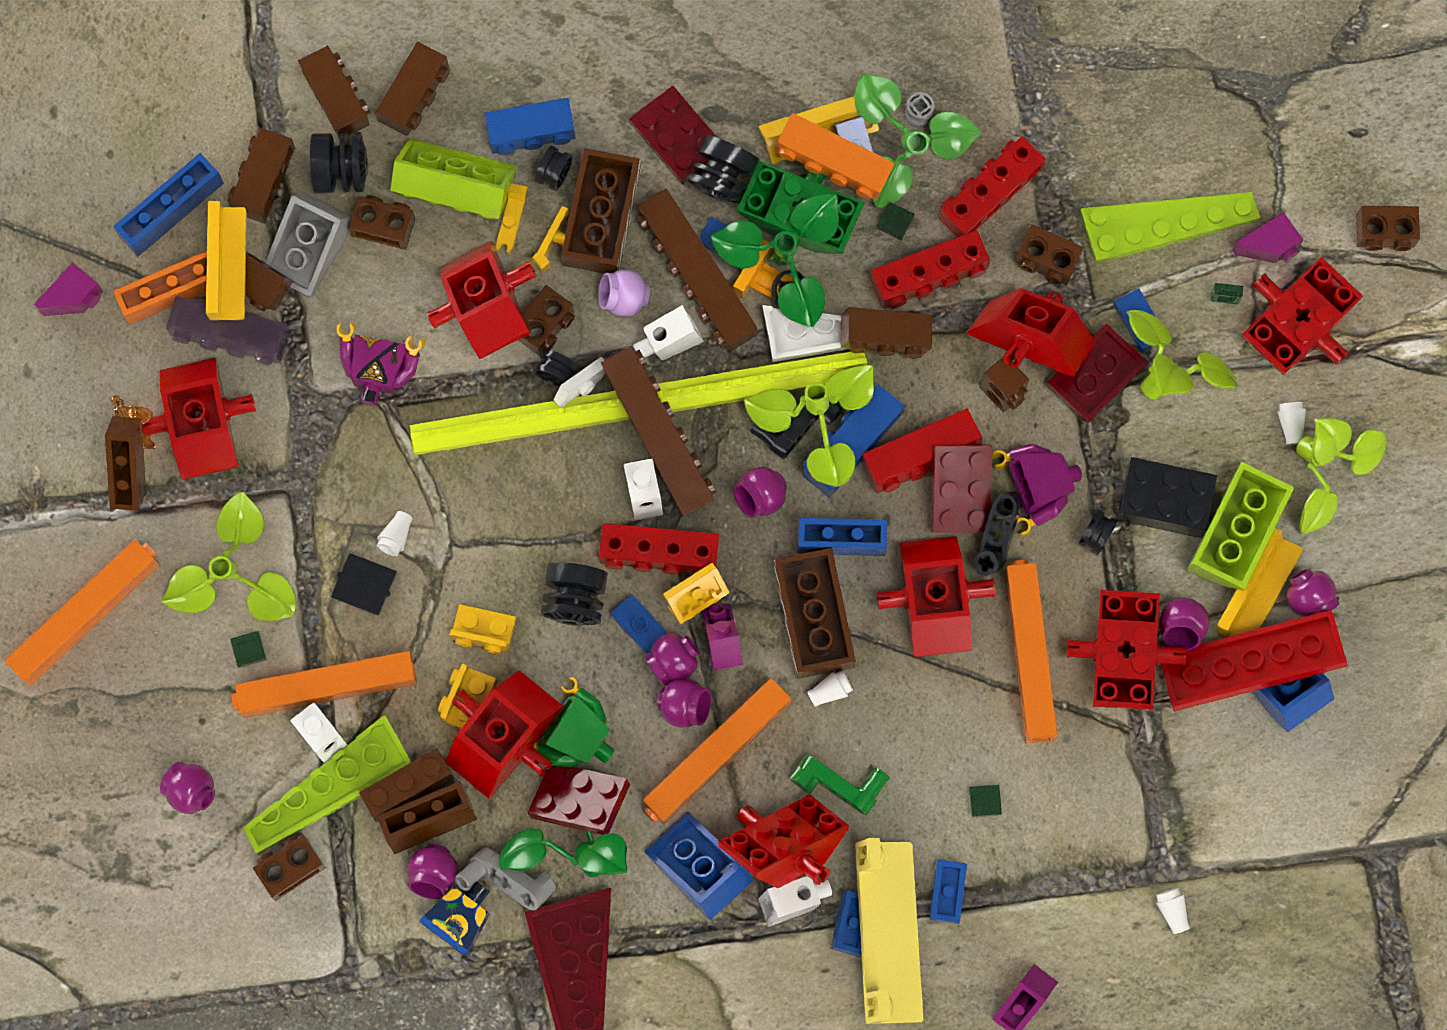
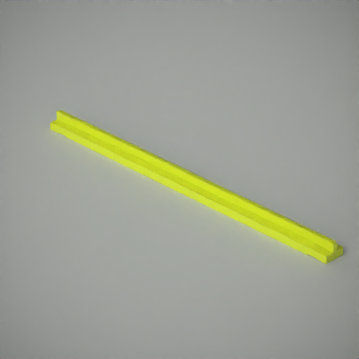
[410,352,867,455]

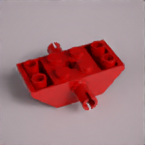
[427,241,537,359]
[1241,257,1363,375]
[967,288,1095,377]
[142,358,256,480]
[876,536,995,658]
[1067,590,1186,711]
[445,670,564,799]
[718,794,849,889]

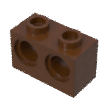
[348,195,416,250]
[1356,206,1420,251]
[1015,224,1084,285]
[518,285,575,356]
[980,357,1029,413]
[253,835,326,901]

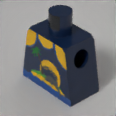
[419,882,490,958]

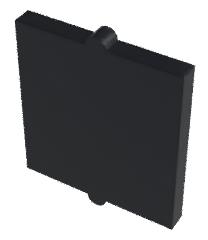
[331,553,397,616]

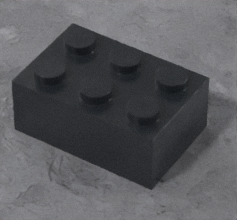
[1117,457,1217,538]

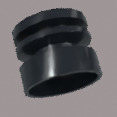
[310,132,368,193]
[686,135,760,204]
[540,562,608,626]

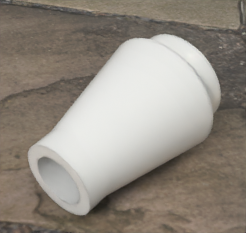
[1277,402,1306,445]
[377,511,413,556]
[807,670,853,707]
[1156,887,1190,934]

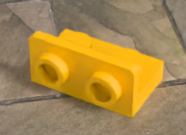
[663,563,729,624]
[449,604,516,655]
[438,663,497,729]

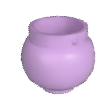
[598,269,650,317]

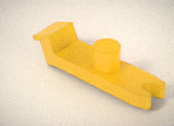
[496,183,528,254]
[532,206,570,274]

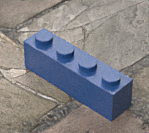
[113,153,224,257]
[803,384,905,498]

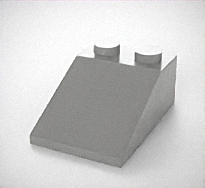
[265,193,352,297]

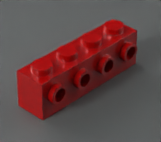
[939,136,1046,237]
[870,230,990,309]
[862,408,983,494]
[599,523,719,575]

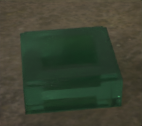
[876,202,915,241]
[1210,283,1244,305]
[230,631,267,668]
[969,785,1002,818]

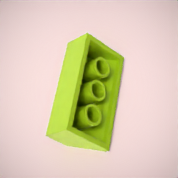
[390,138,518,219]
[1186,462,1295,591]

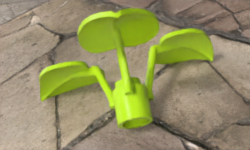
[1126,310,1238,400]
[744,365,874,487]
[1296,418,1387,534]
[161,492,296,622]

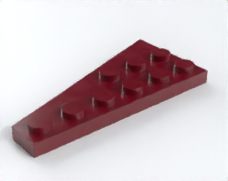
[525,888,611,1030]

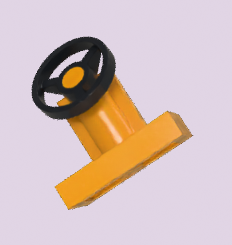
[733,239,805,306]

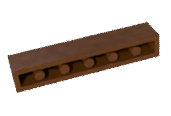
[636,188,758,353]
[600,346,716,517]

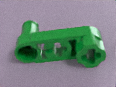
[789,754,890,816]

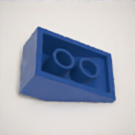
[1252,673,1334,733]
[645,812,753,920]

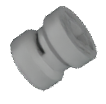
[905,92,934,128]

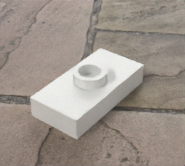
[554,357,605,408]

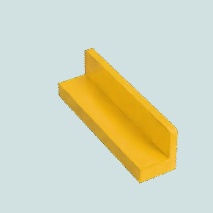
[759,96,879,164]
[206,201,247,320]
[1217,528,1303,638]

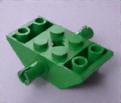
[737,160,865,266]

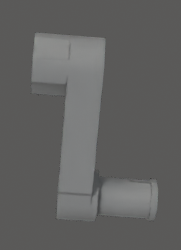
[455,847,556,911]

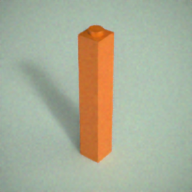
[4,539,160,686]
[1005,560,1058,744]
[231,651,417,718]
[643,678,792,825]

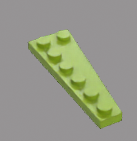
[1079,192,1260,264]
[243,715,411,855]

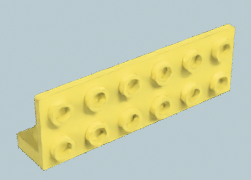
[855,838,923,1024]

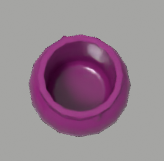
[733,467,787,518]
[1286,568,1339,617]
[1159,598,1210,651]
[645,633,699,686]
[657,678,711,728]
[160,762,215,814]
[407,844,458,899]

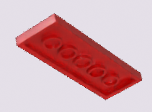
[1161,610,1348,712]

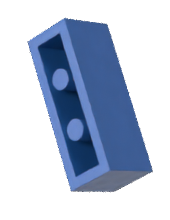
[485,98,576,155]
[798,518,887,556]

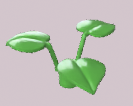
[855,74,981,207]

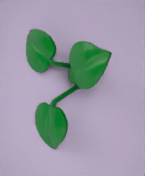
[711,194,839,328]
[499,829,627,877]

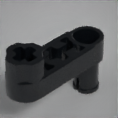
[750,401,843,460]
[973,491,1023,576]

